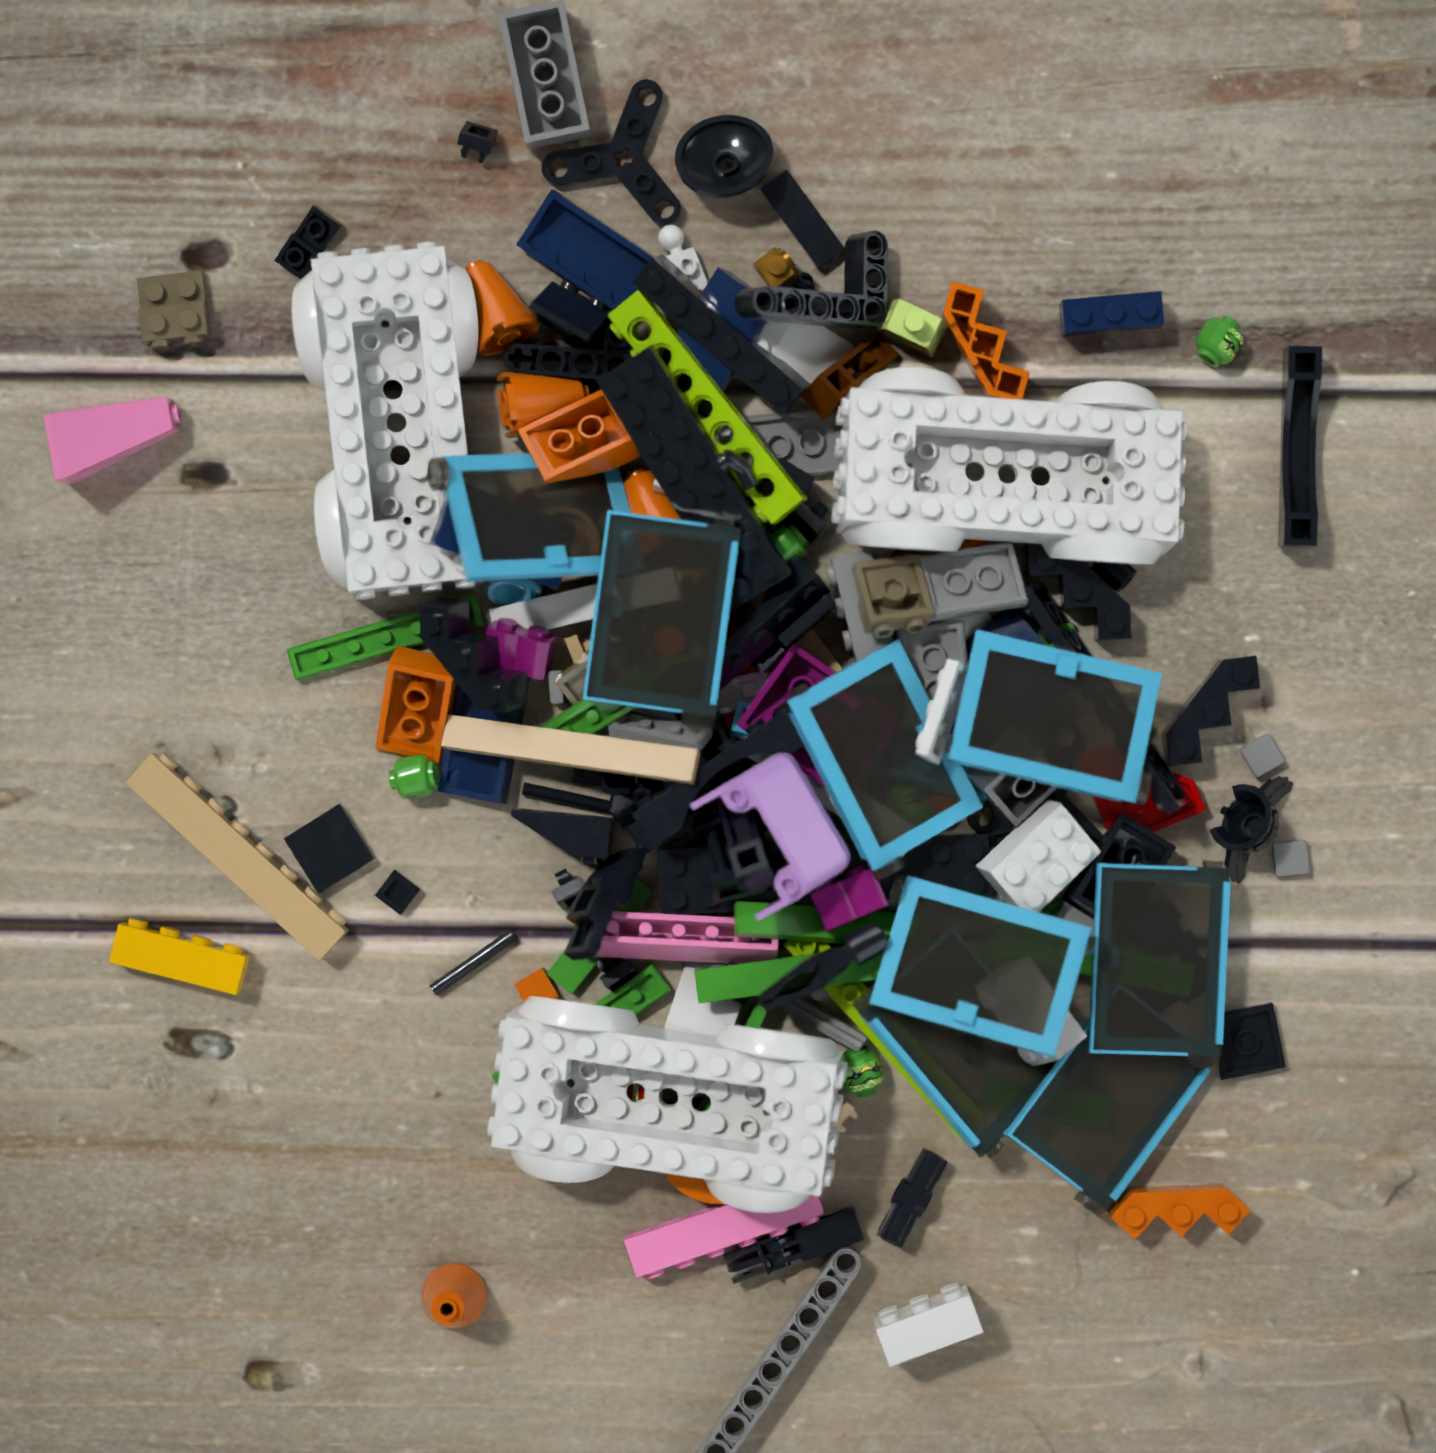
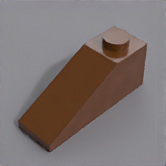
[801,331,899,420]

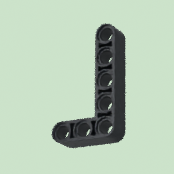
[734,230,888,329]

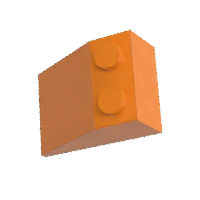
[517,390,640,484]
[375,646,457,763]

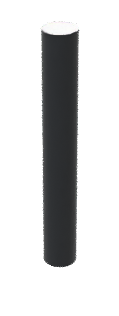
[522,782,613,814]
[429,929,518,996]

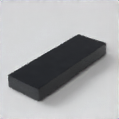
[760,170,845,270]

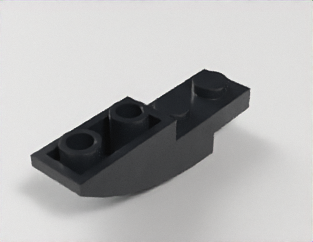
[564,846,647,961]

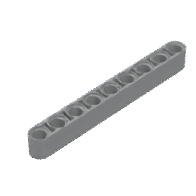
[695,1245,861,1453]

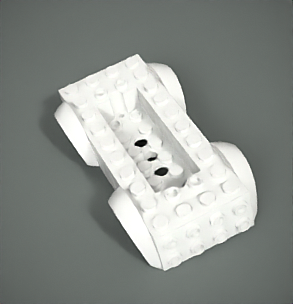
[292,242,497,600]
[832,367,1187,565]
[487,996,848,1213]

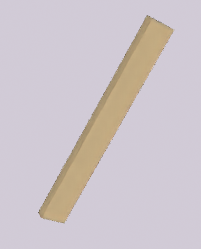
[441,714,701,784]

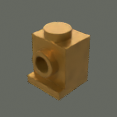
[754,247,799,287]

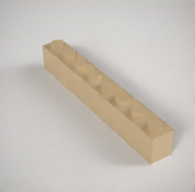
[125,753,349,961]

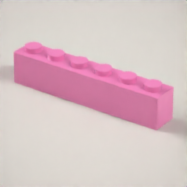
[596,911,778,964]
[624,1195,824,1280]

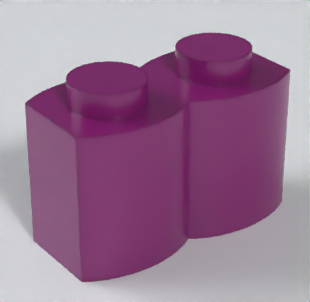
[486,618,557,680]
[811,865,888,932]

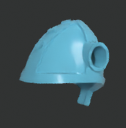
[487,579,543,606]

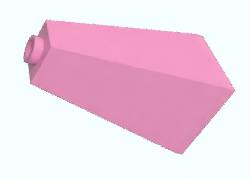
[43,396,181,485]

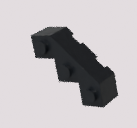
[1025,543,1131,640]
[419,597,527,713]
[1161,656,1260,766]

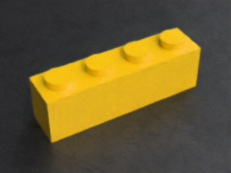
[109,918,251,995]

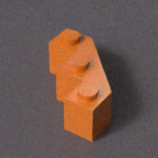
[941,281,1030,400]
[1107,1183,1251,1239]

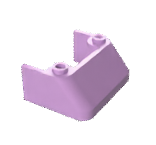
[690,753,850,921]

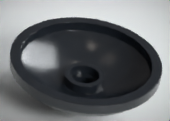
[675,115,774,198]

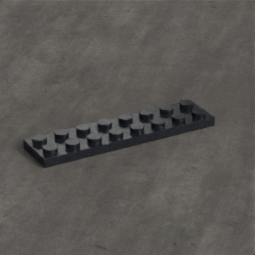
[596,344,793,608]
[1022,583,1191,815]

